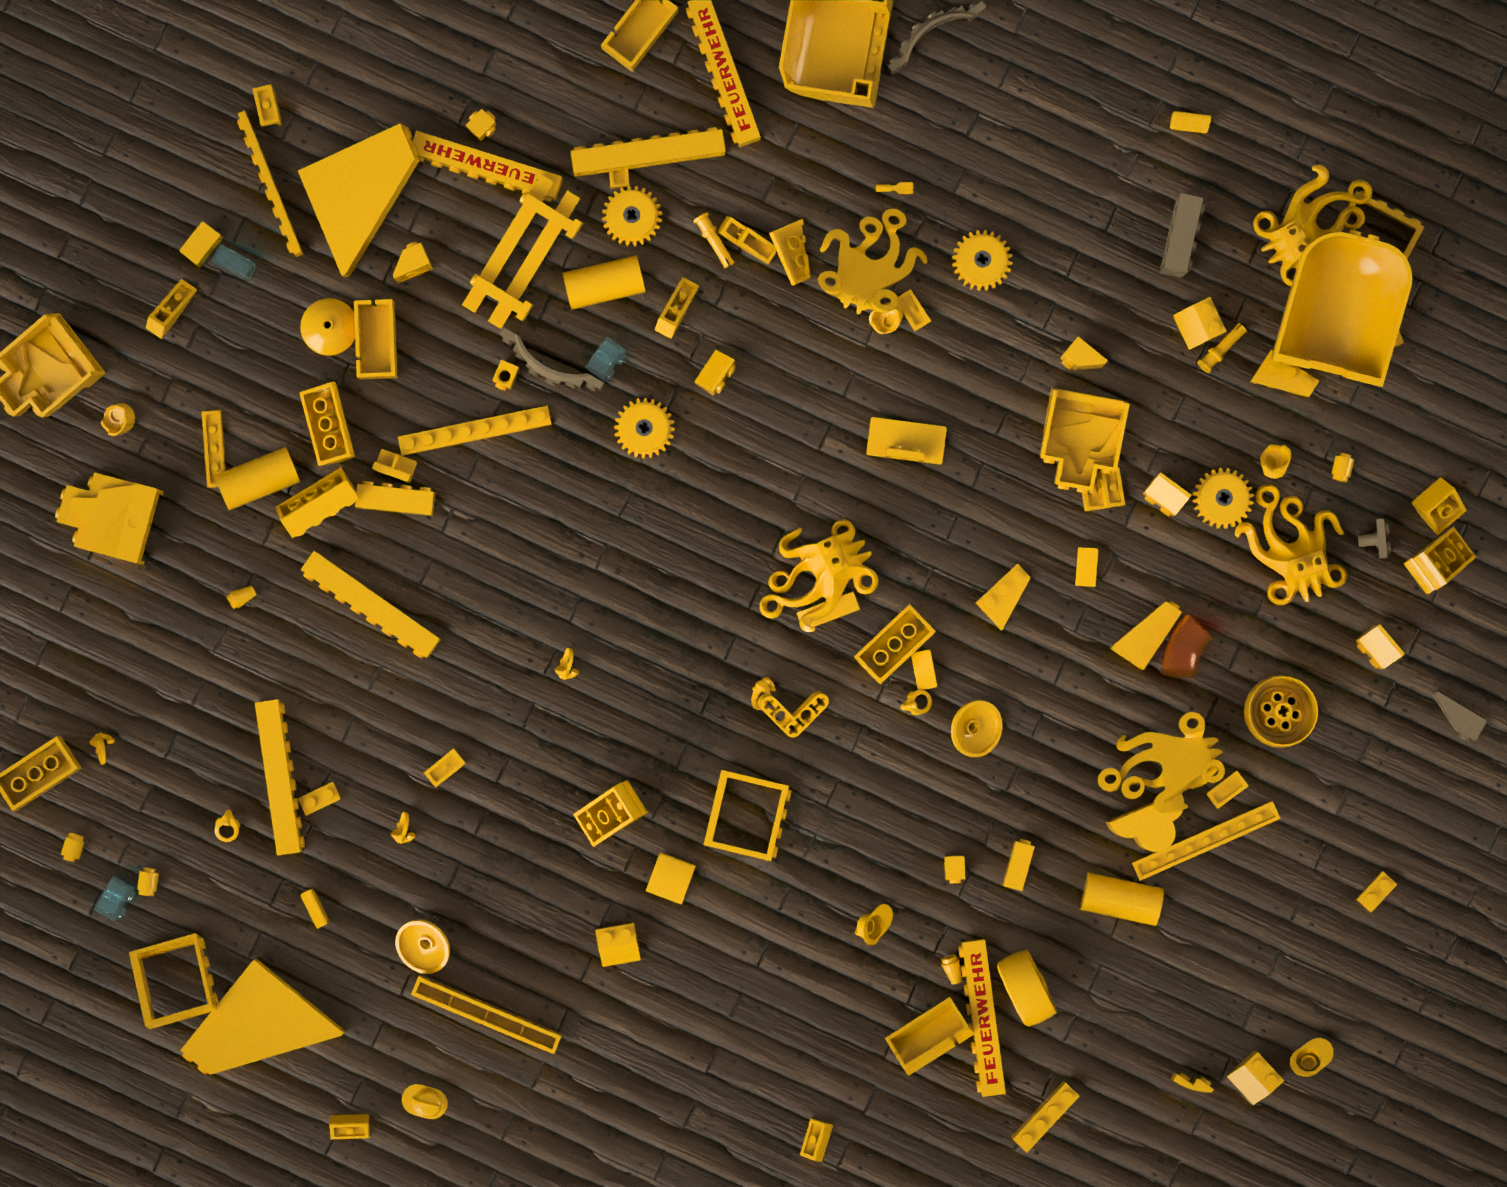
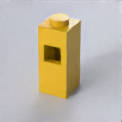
[1002,839,1035,891]

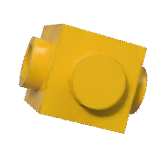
[466,109,497,141]

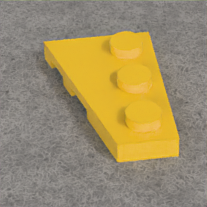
[769,219,811,286]
[1250,350,1319,397]
[976,564,1031,631]

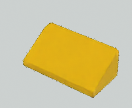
[1170,111,1211,133]
[1075,547,1098,587]
[911,649,937,690]
[301,888,330,929]
[329,1114,370,1139]
[800,1118,833,1162]

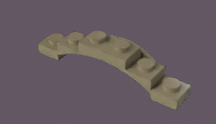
[887,1,986,75]
[500,327,605,392]

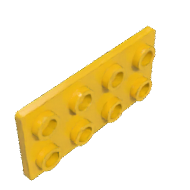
[866,417,947,465]

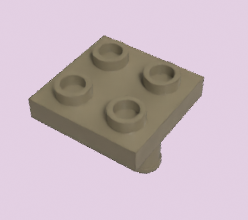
[1358,519,1391,559]

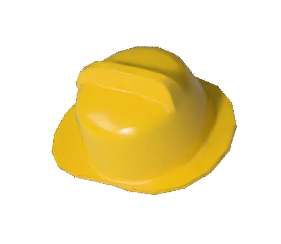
[854,904,893,946]
[1290,1038,1334,1077]
[402,1084,448,1119]

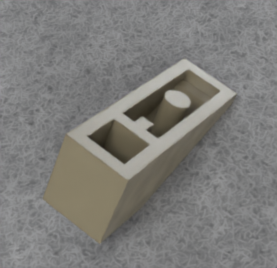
[1432,691,1487,742]

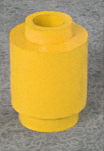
[1331,453,1354,482]
[61,832,85,862]
[137,867,159,896]

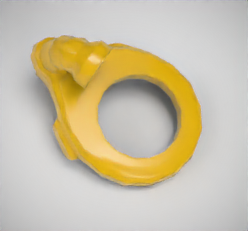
[555,648,579,680]
[751,677,776,710]
[901,690,932,715]
[89,732,115,765]
[214,810,240,842]
[391,812,416,844]

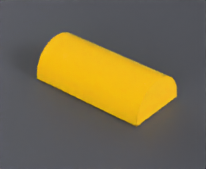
[563,255,646,310]
[299,382,355,466]
[214,447,300,511]
[854,604,936,685]
[1080,872,1164,926]

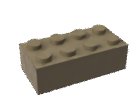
[1159,193,1205,278]

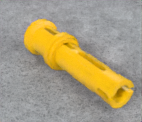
[693,212,735,269]
[1197,323,1247,374]

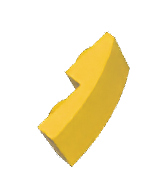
[1171,1072,1214,1092]

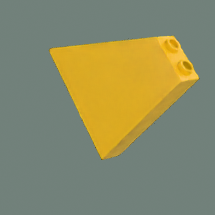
[298,124,420,277]
[180,958,346,1075]

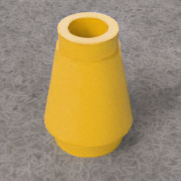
[226,585,256,609]
[941,954,962,984]

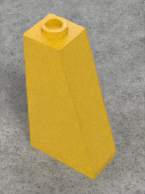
[1110,601,1182,670]

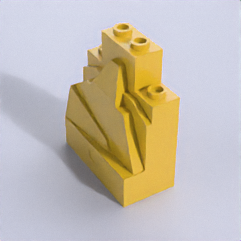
[0,313,106,418]
[1039,388,1130,493]
[55,472,164,565]

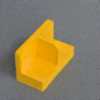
[252,84,282,127]
[180,222,223,267]
[372,449,417,483]

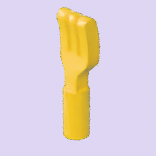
[876,182,913,194]

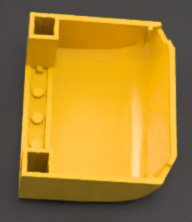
[779,0,893,108]

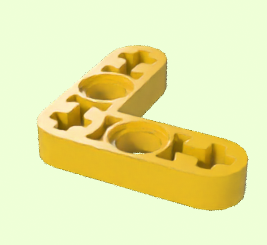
[758,691,829,738]

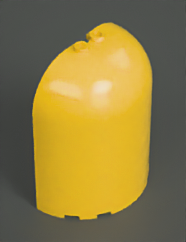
[1271,229,1412,387]

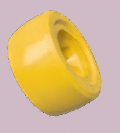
[1244,675,1318,748]
[997,949,1057,1027]

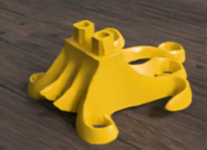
[1253,165,1372,286]
[818,209,927,314]
[1235,484,1348,605]
[759,519,879,632]
[1098,712,1225,815]

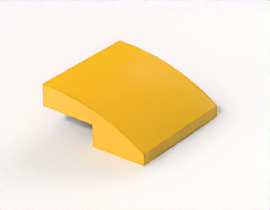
[1082,467,1125,512]
[646,852,696,905]

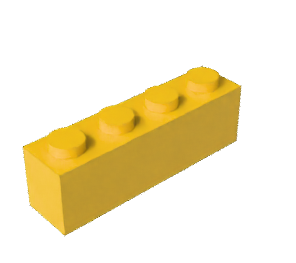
[355,481,435,516]
[1011,1081,1080,1153]

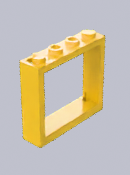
[1339,191,1424,259]
[704,770,792,861]
[129,933,218,1029]

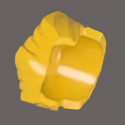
[869,302,903,334]
[101,403,135,436]
[1260,444,1291,479]

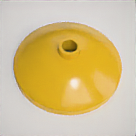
[300,298,355,356]
[951,700,1002,757]
[395,920,450,974]

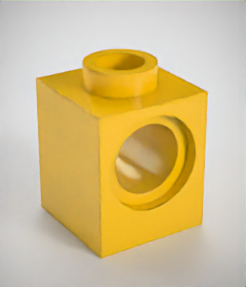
[492,360,520,391]
[944,855,965,883]

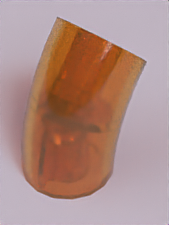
[1161,612,1214,678]

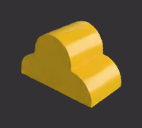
[1403,526,1476,595]
[573,780,648,847]
[1106,793,1184,852]

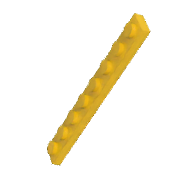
[237,111,303,257]
[398,405,552,456]
[1132,801,1281,881]

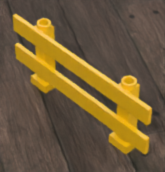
[462,174,583,329]

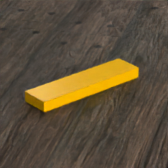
[201,410,226,488]

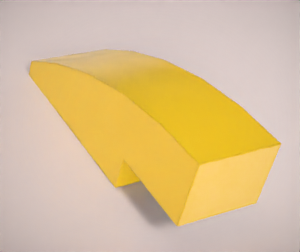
[717,216,777,264]
[796,592,860,627]

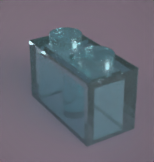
[211,244,257,282]
[585,337,627,382]
[93,876,136,921]

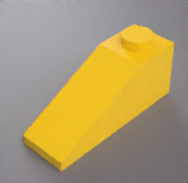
[655,277,699,339]
[146,279,197,339]

